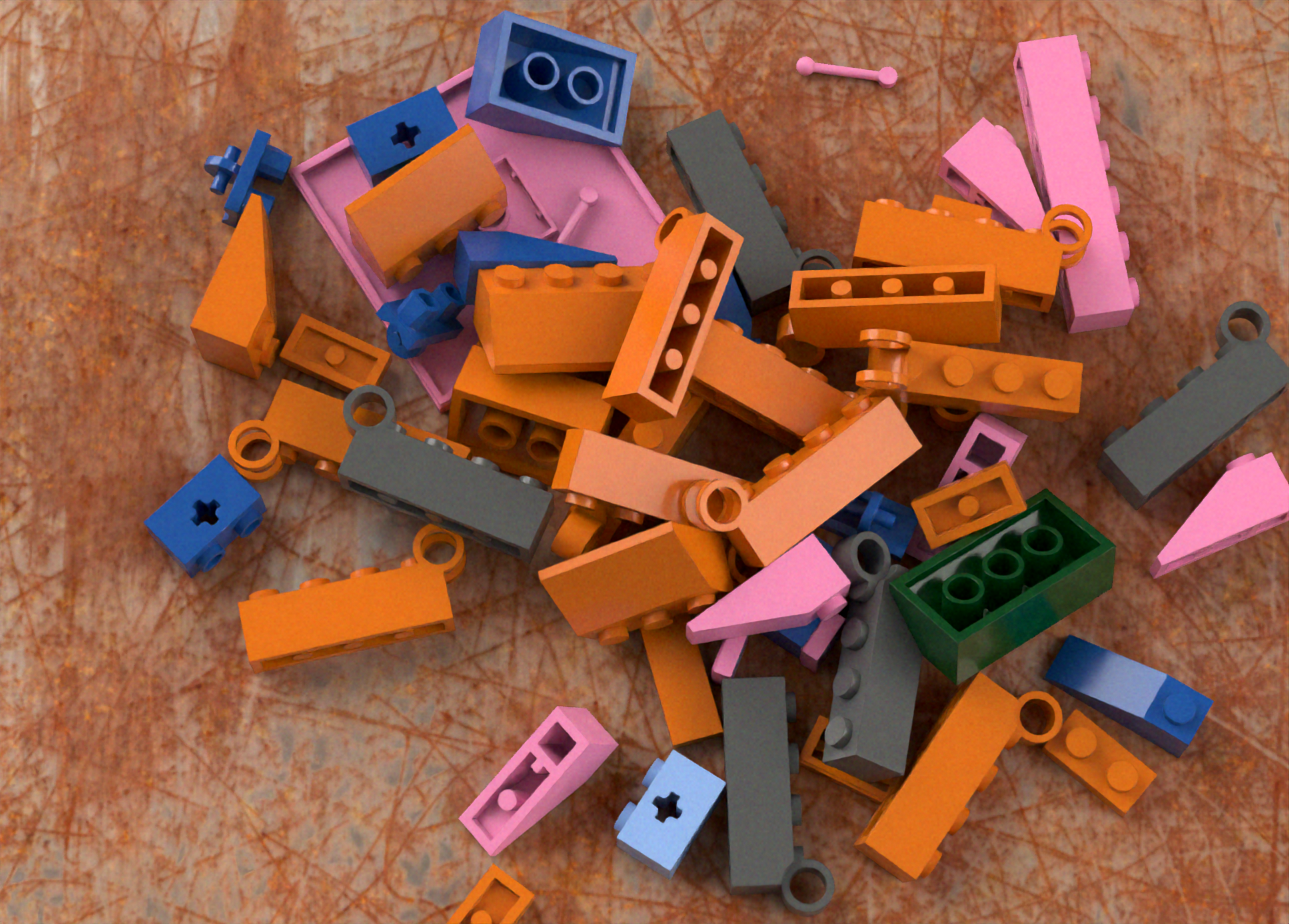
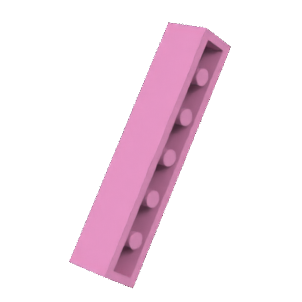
[1013,35,1139,334]

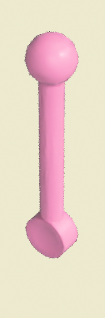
[796,57,898,88]
[556,185,599,245]

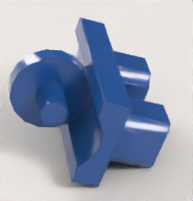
[204,129,292,228]
[376,282,466,359]
[819,490,918,562]

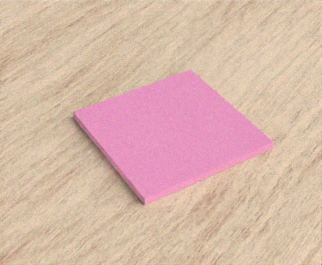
[288,66,666,415]

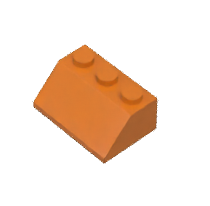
[344,123,508,289]
[447,345,615,486]
[538,521,734,646]

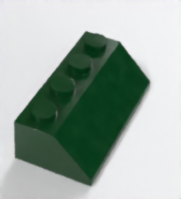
[889,488,1116,686]

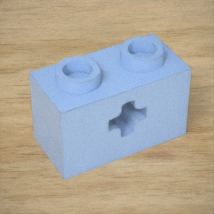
[614,750,727,880]

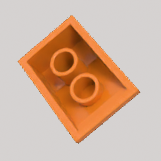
[190,193,281,380]

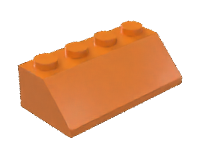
[473,262,655,374]

